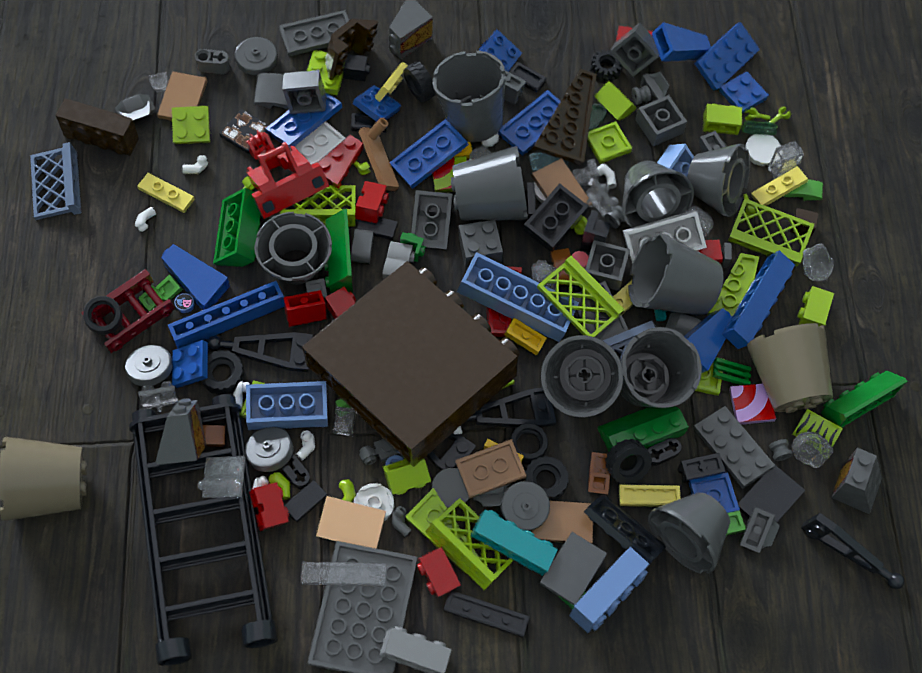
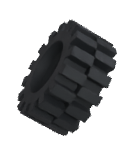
[590,49,623,83]

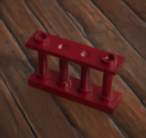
[81,269,175,353]

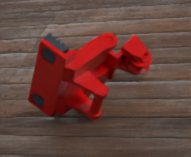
[246,130,329,219]

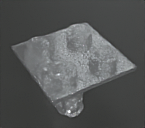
[198,456,245,498]

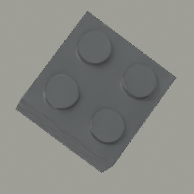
[610,23,659,76]
[282,70,327,114]
[635,95,687,147]
[458,220,503,268]
[585,240,630,291]

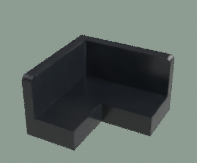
[580,210,611,252]

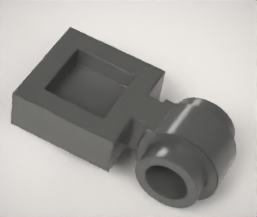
[359,439,400,465]

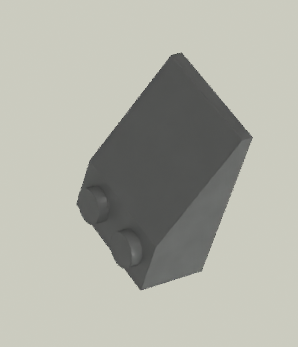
[411,190,454,249]

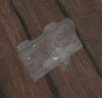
[586,180,618,217]
[138,381,178,413]

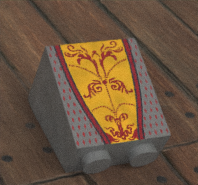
[389,0,433,60]
[156,399,206,465]
[831,448,882,514]

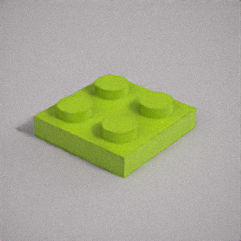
[172,106,210,144]

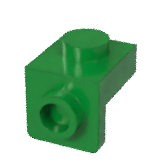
[400,232,426,262]

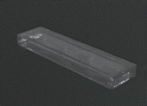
[301,562,386,586]

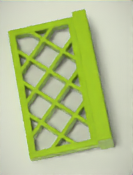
[280,185,356,227]
[728,198,815,267]
[537,256,625,337]
[425,498,514,590]

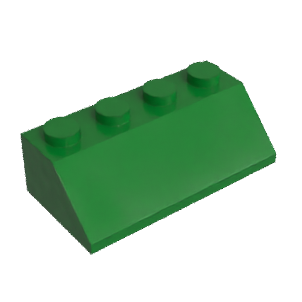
[213,188,260,267]
[325,209,353,294]
[820,370,908,428]
[597,406,689,458]

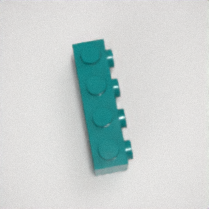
[470,510,558,575]

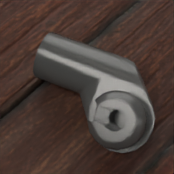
[392,506,412,538]

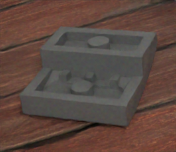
[254,73,289,110]

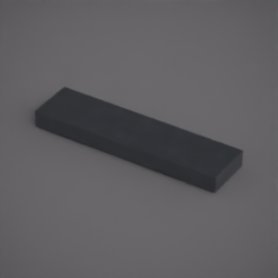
[443,590,530,638]

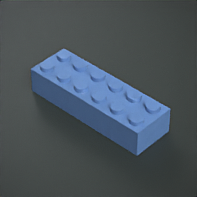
[457,252,579,342]

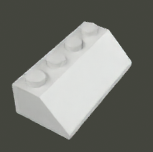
[623,210,707,264]

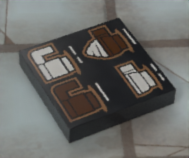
[219,109,269,154]

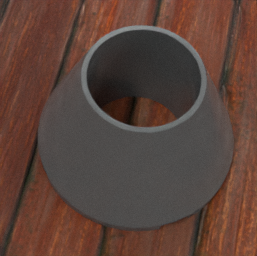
[687,144,750,217]
[622,161,694,228]
[254,212,332,285]
[648,492,730,574]

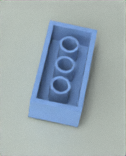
[246,381,328,430]
[570,547,649,633]

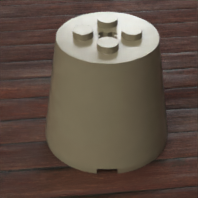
[747,323,833,413]
[0,437,87,521]

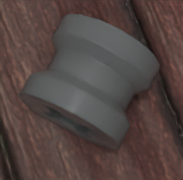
[632,85,651,105]
[605,205,626,229]
[769,439,793,462]

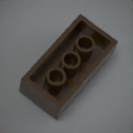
[55,98,139,156]

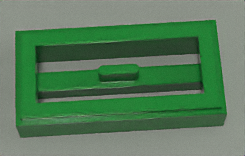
[713,358,751,385]

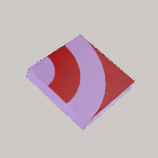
[729,384,776,424]

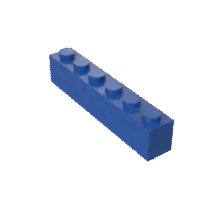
[722,250,795,349]
[168,281,284,349]

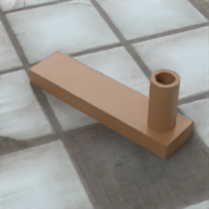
[359,118,399,191]

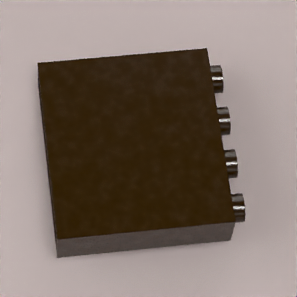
[302,261,519,467]

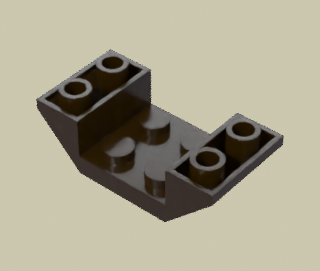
[325,19,378,80]

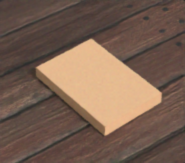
[316,496,386,549]

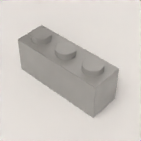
[379,626,451,673]

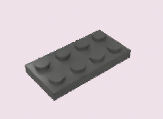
[279,10,349,57]
[693,406,775,489]

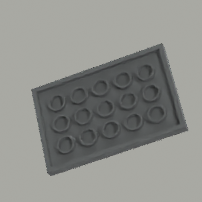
[307,541,418,673]

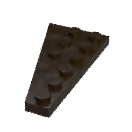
[532,69,597,165]

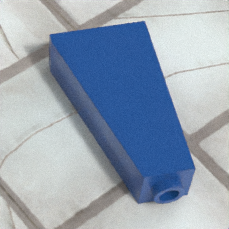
[652,22,711,62]
[161,244,230,311]
[684,308,732,373]

